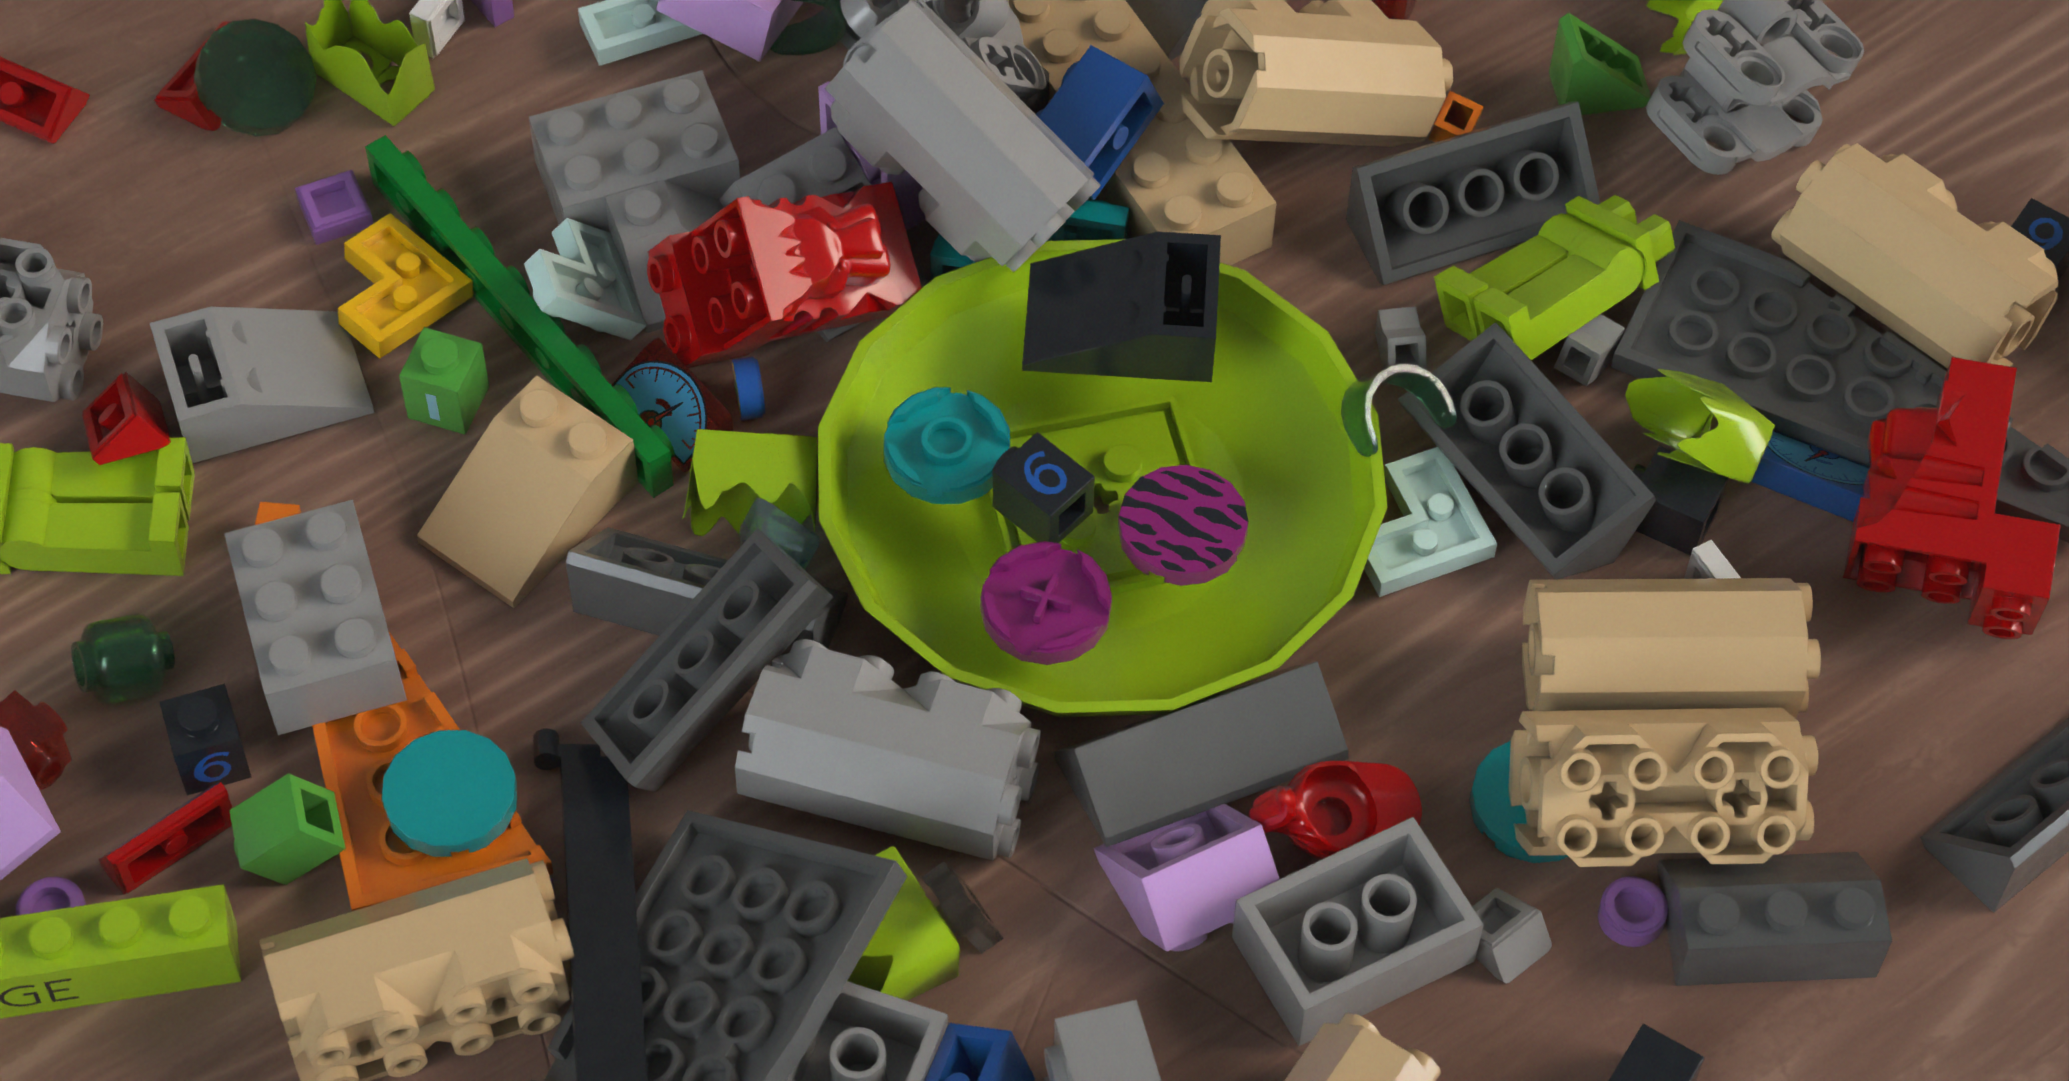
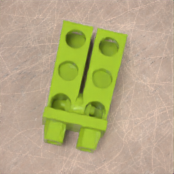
[1434,195,1675,360]
[0,437,195,576]

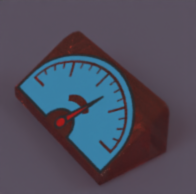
[612,337,733,473]

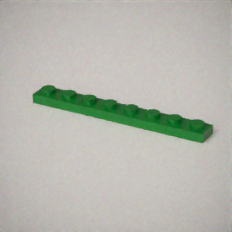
[365,135,675,498]

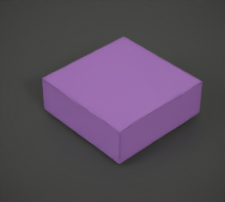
[295,170,373,245]

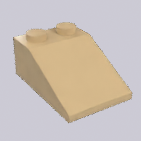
[417,375,638,608]

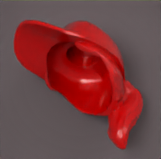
[1249,761,1422,860]

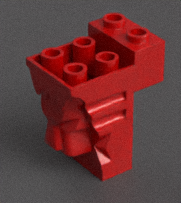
[647,181,922,369]
[1843,357,2061,639]

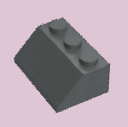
[1657,852,1892,986]

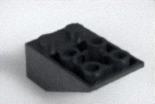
[1022,231,1221,382]

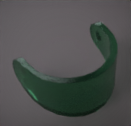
[770,0,847,55]
[1341,363,1457,457]

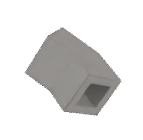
[1375,307,1427,375]
[1554,314,1625,386]

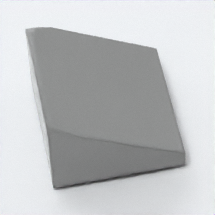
[1472,888,1552,984]

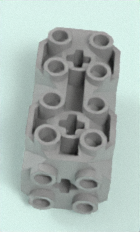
[825,0,1101,273]
[0,237,103,402]
[735,639,1040,861]

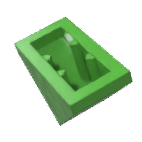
[1549,12,1651,115]

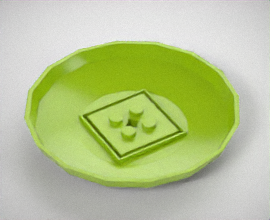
[818,239,1388,717]

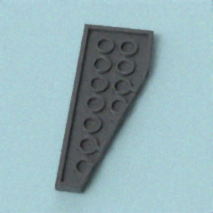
[1611,220,2069,543]

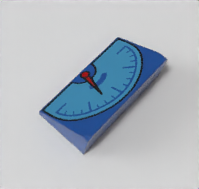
[1751,430,1870,522]

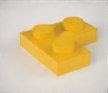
[338,213,473,359]

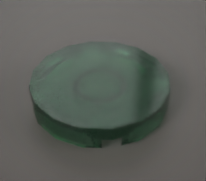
[194,19,317,137]

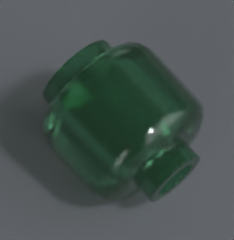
[71,614,175,704]

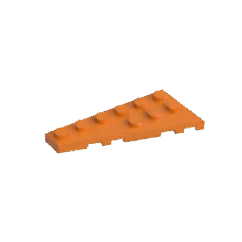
[312,630,554,911]

